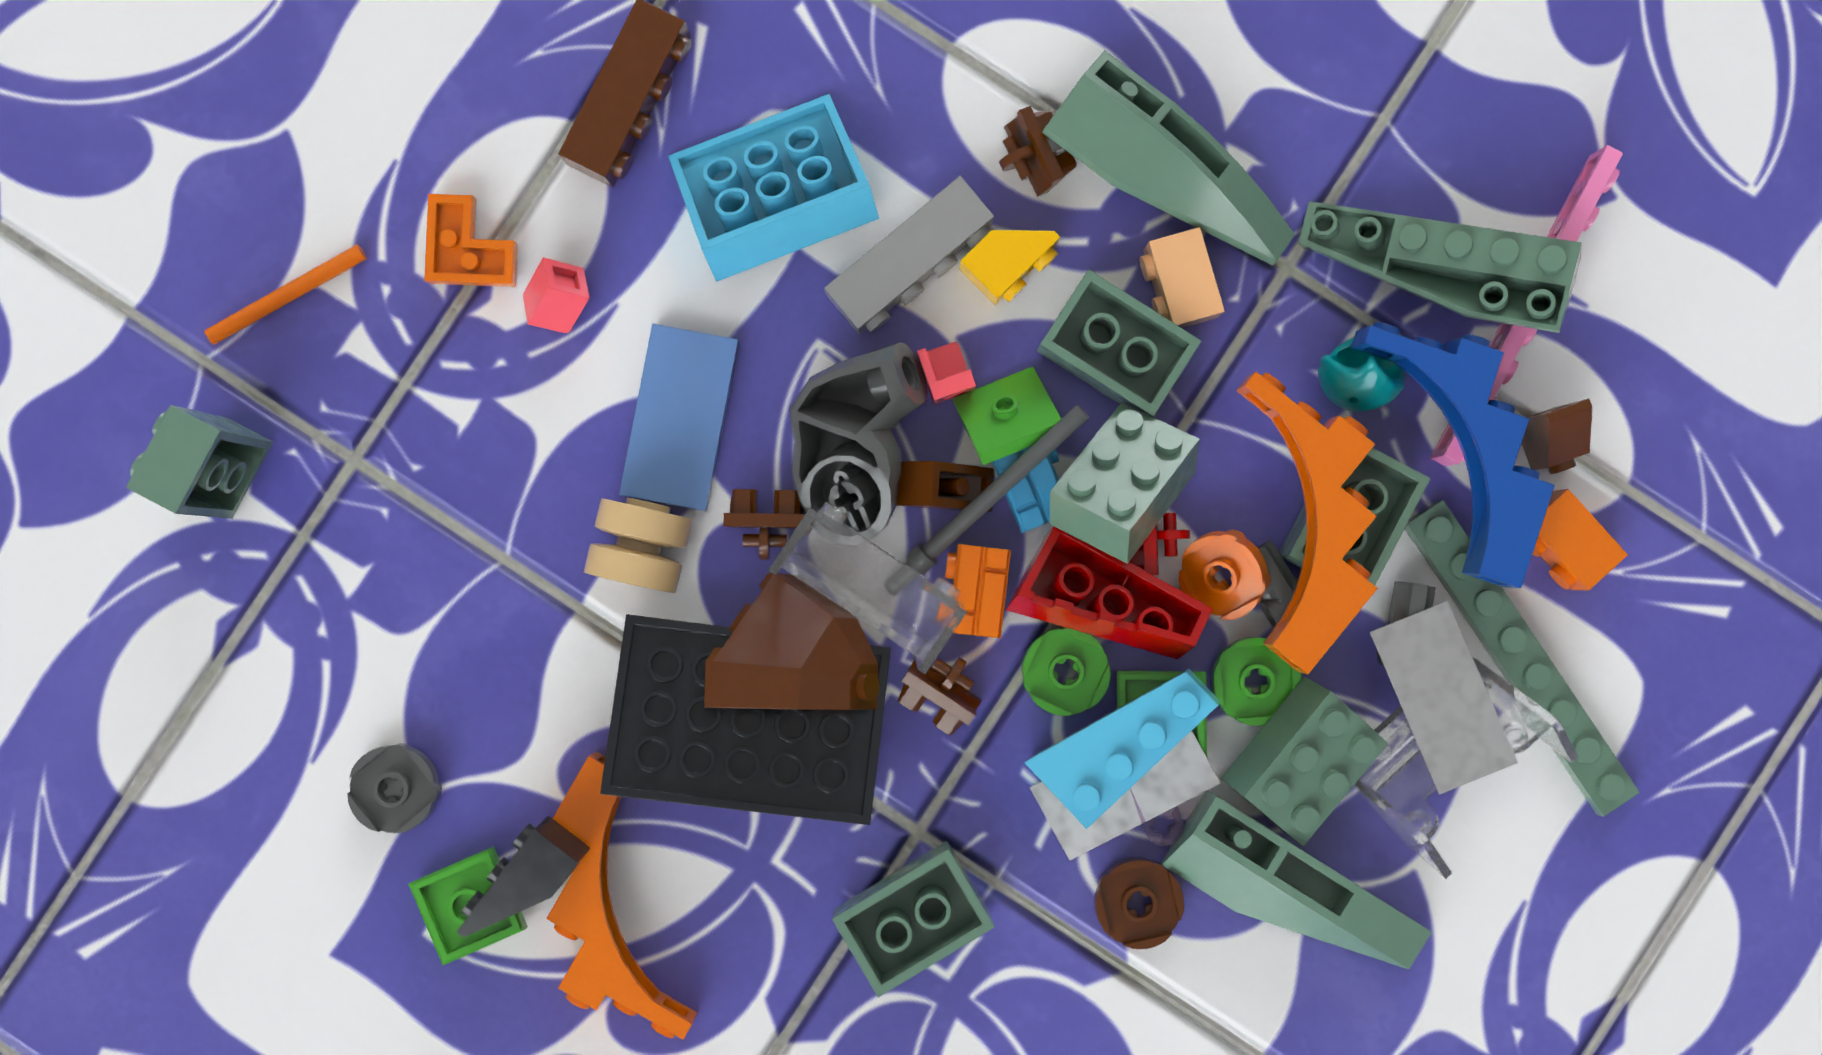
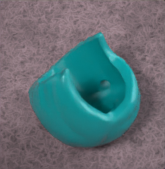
[1318,337,1406,412]

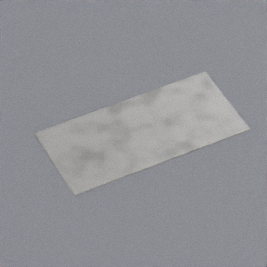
[1370,601,1518,795]
[1029,731,1221,860]

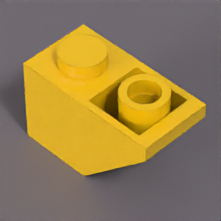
[959,230,1060,305]

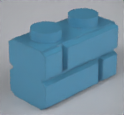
[992,446,1059,533]

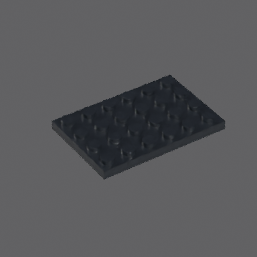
[600,614,891,825]

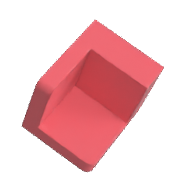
[523,257,590,333]
[917,342,976,405]

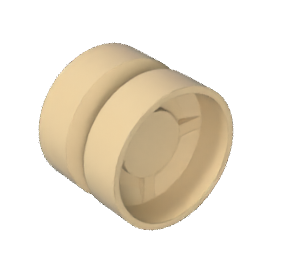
[584,497,693,593]

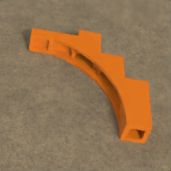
[1236,371,1378,674]
[546,751,698,1040]

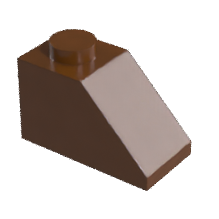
[1521,398,1592,475]
[897,461,994,512]

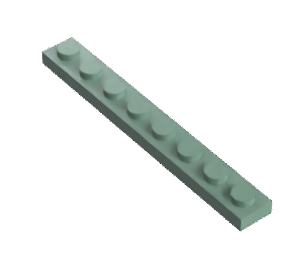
[1405,500,1640,817]

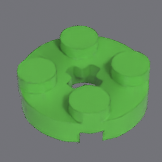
[1021,627,1111,716]
[1210,637,1302,726]

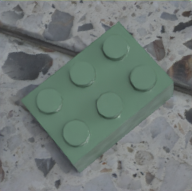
[1036,269,1201,417]
[1050,402,1200,564]
[126,405,273,519]
[1279,448,1431,586]
[1220,676,1388,847]
[832,841,995,997]

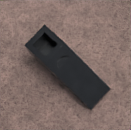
[457,816,590,938]

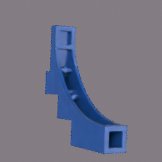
[1351,322,1555,588]

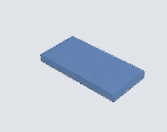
[619,323,739,511]

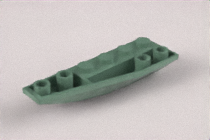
[1042,50,1295,265]
[1298,201,1582,333]
[1160,790,1432,969]

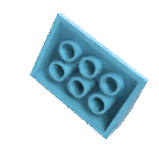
[668,94,879,282]

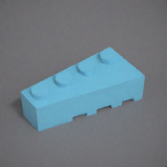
[1024,669,1220,829]

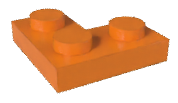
[424,194,518,287]

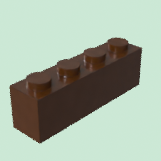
[558,0,692,188]

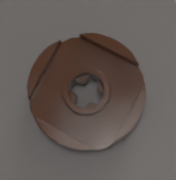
[1094,857,1184,949]

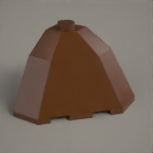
[704,573,880,710]

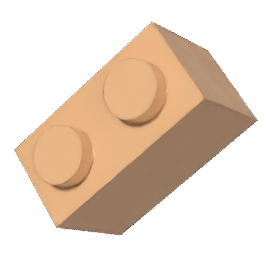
[1139,227,1225,328]

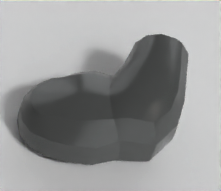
[789,342,927,544]

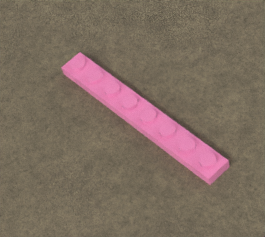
[1430,145,1623,466]

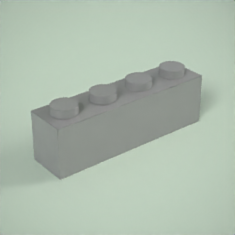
[824,176,994,335]

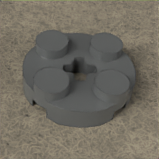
[347,743,442,834]

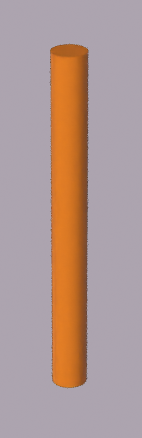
[204,244,367,345]

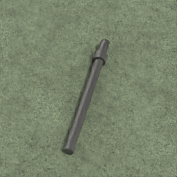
[885,404,1090,594]

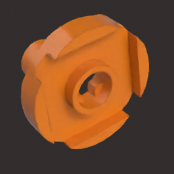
[1179,529,1271,620]

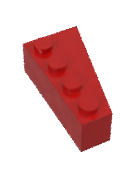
[1006,526,1213,660]

